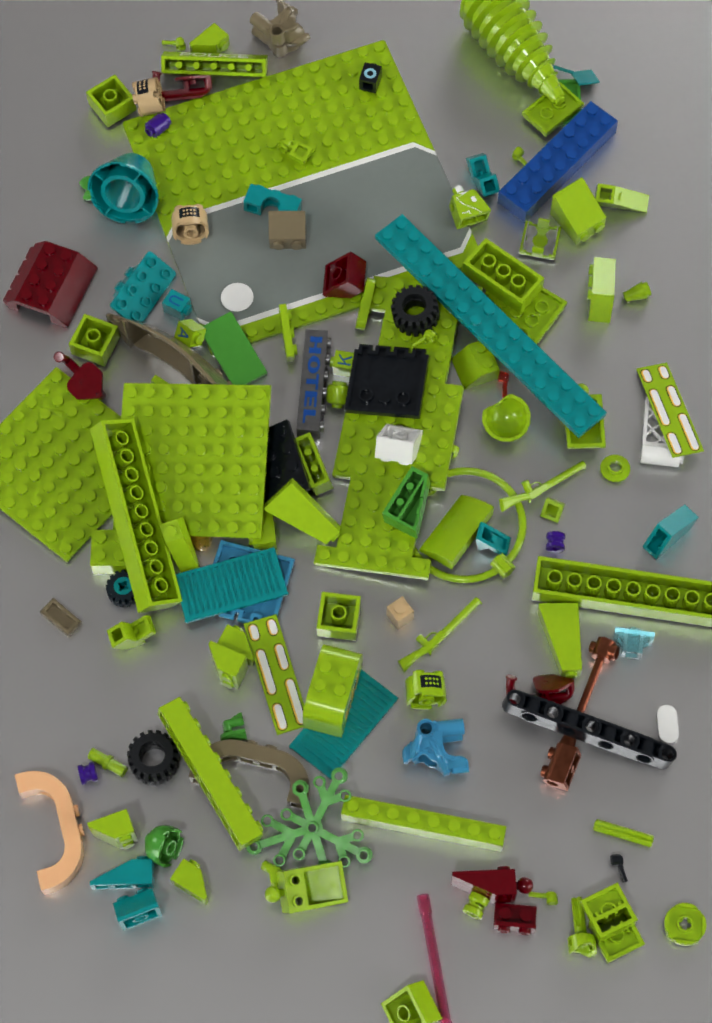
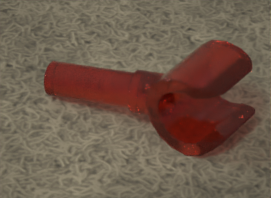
[498,371,509,398]

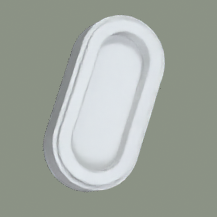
[656,705,679,745]

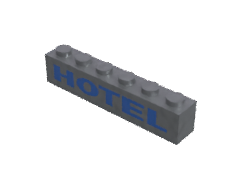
[296,329,331,439]

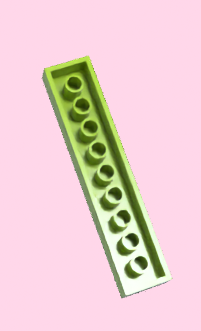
[90,418,183,613]
[532,556,712,627]

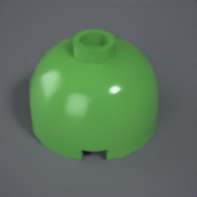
[145,825,184,868]

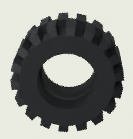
[391,285,439,337]
[127,730,180,785]

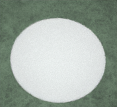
[221,283,254,312]

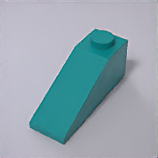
[90,856,154,890]

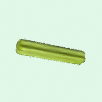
[593,819,654,847]

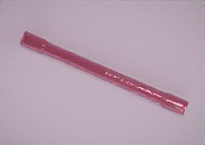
[417,894,452,1023]

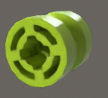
[462,891,490,920]

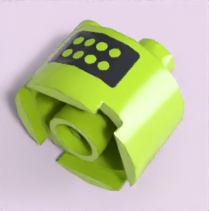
[405,670,447,710]

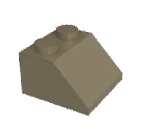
[269,211,307,250]

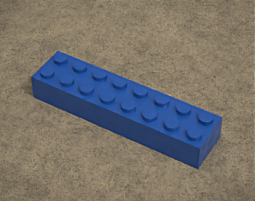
[497,101,618,223]

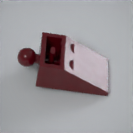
[451,866,533,904]

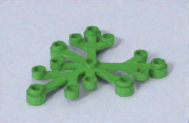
[246,767,373,868]

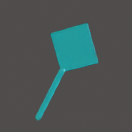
[553,65,600,86]

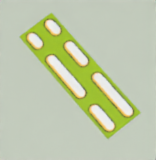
[636,362,704,458]
[243,614,304,735]

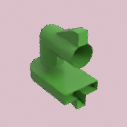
[220,712,247,741]

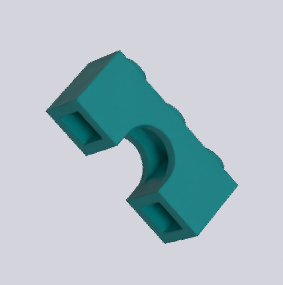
[243,184,302,216]

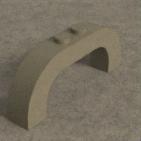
[189,739,310,810]

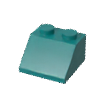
[113,888,162,931]

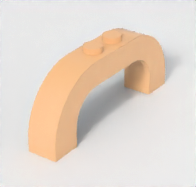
[15,771,85,895]

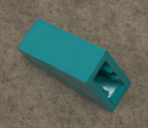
[642,505,699,560]

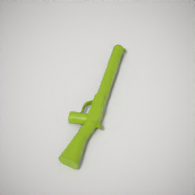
[499,461,586,512]
[397,597,482,673]

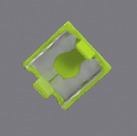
[519,218,561,261]

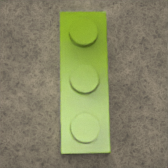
[279,304,298,363]

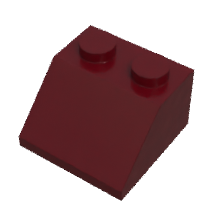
[323,251,366,298]

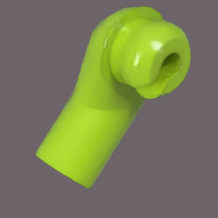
[261,860,282,887]

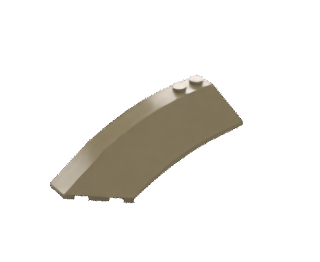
[106,313,233,385]

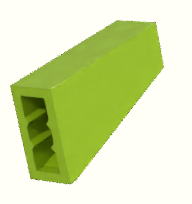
[264,478,341,544]
[538,603,582,679]

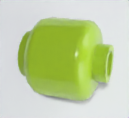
[326,381,348,409]

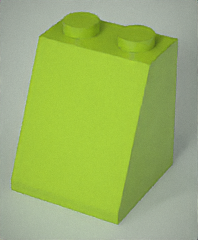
[550,177,606,244]

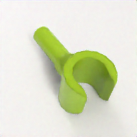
[162,37,186,51]
[512,147,527,166]
[411,329,438,348]
[529,891,558,905]

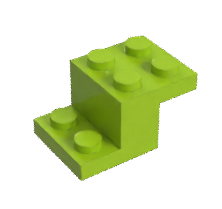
[580,882,645,964]

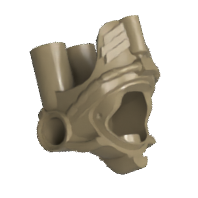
[250,0,311,58]

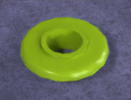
[600,455,630,482]

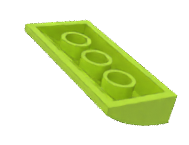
[419,495,494,570]

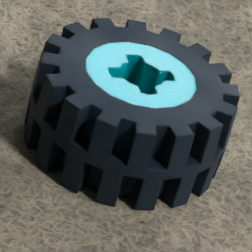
[106,570,136,607]

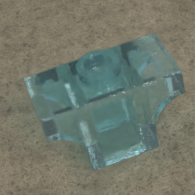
[613,627,655,660]

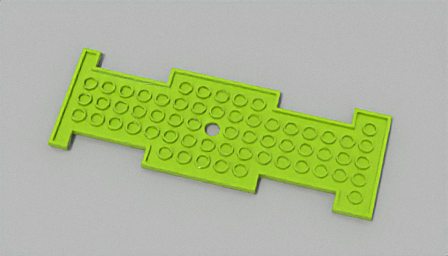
[314,276,483,580]

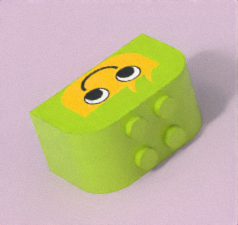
[303,644,363,738]

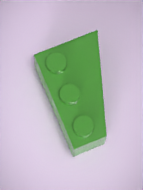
[382,466,430,539]

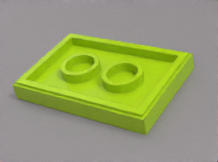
[522,82,584,137]

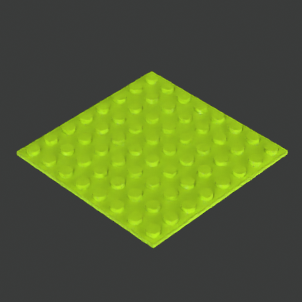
[0,367,121,563]
[113,383,271,539]

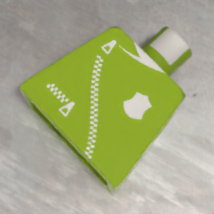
[449,185,491,229]

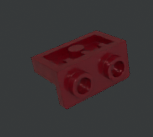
[493,903,537,935]

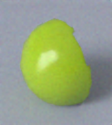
[482,394,531,442]

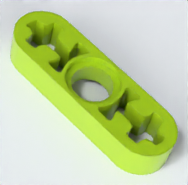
[355,277,376,331]

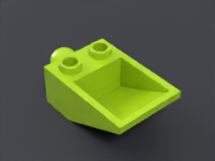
[564,383,606,449]
[265,861,348,914]

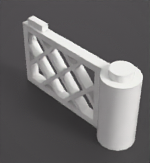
[640,396,687,467]

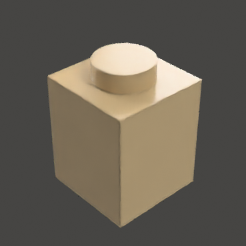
[387,596,414,630]

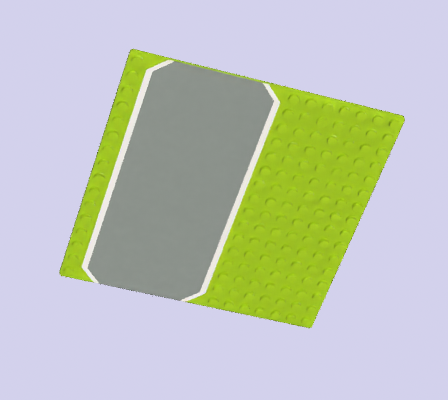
[123,40,478,356]

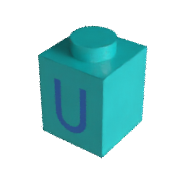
[162,289,192,320]

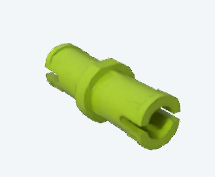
[88,748,128,777]

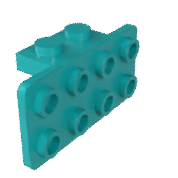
[110,251,176,323]

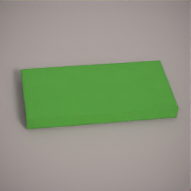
[203,312,268,385]

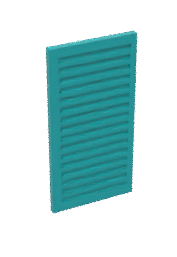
[175,547,289,624]
[289,669,399,780]

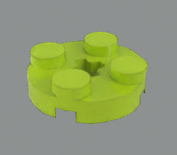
[664,903,706,946]

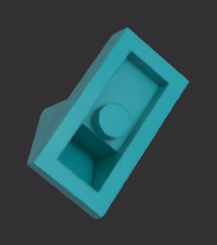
[476,522,511,555]

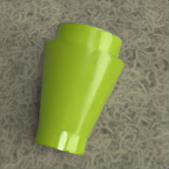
[623,281,651,303]

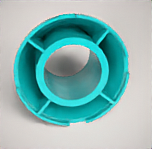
[88,153,159,224]

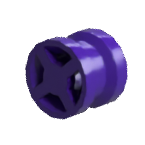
[546,531,565,553]
[78,762,98,785]

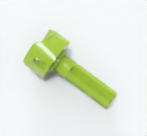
[567,897,597,958]

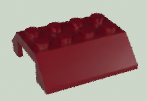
[3,241,98,328]

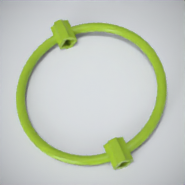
[413,467,526,583]

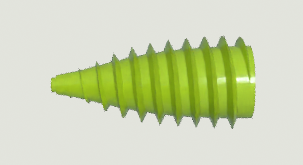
[460,0,565,106]

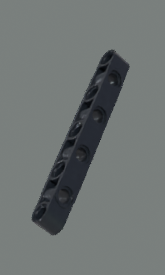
[502,689,677,769]

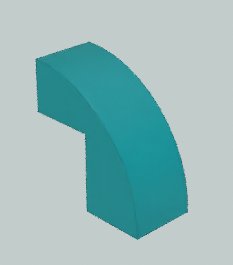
[466,153,500,197]

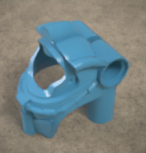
[402,718,469,777]

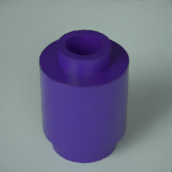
[145,113,171,138]

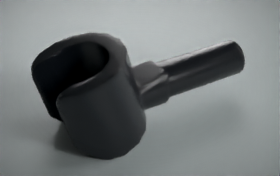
[610,854,628,883]

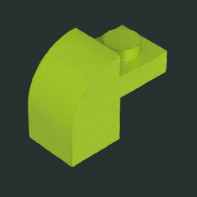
[107,615,156,650]

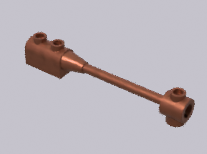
[541,637,620,791]

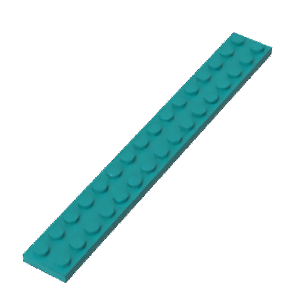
[375,214,607,438]

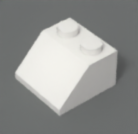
[375,424,423,465]

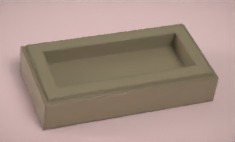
[40,598,82,637]

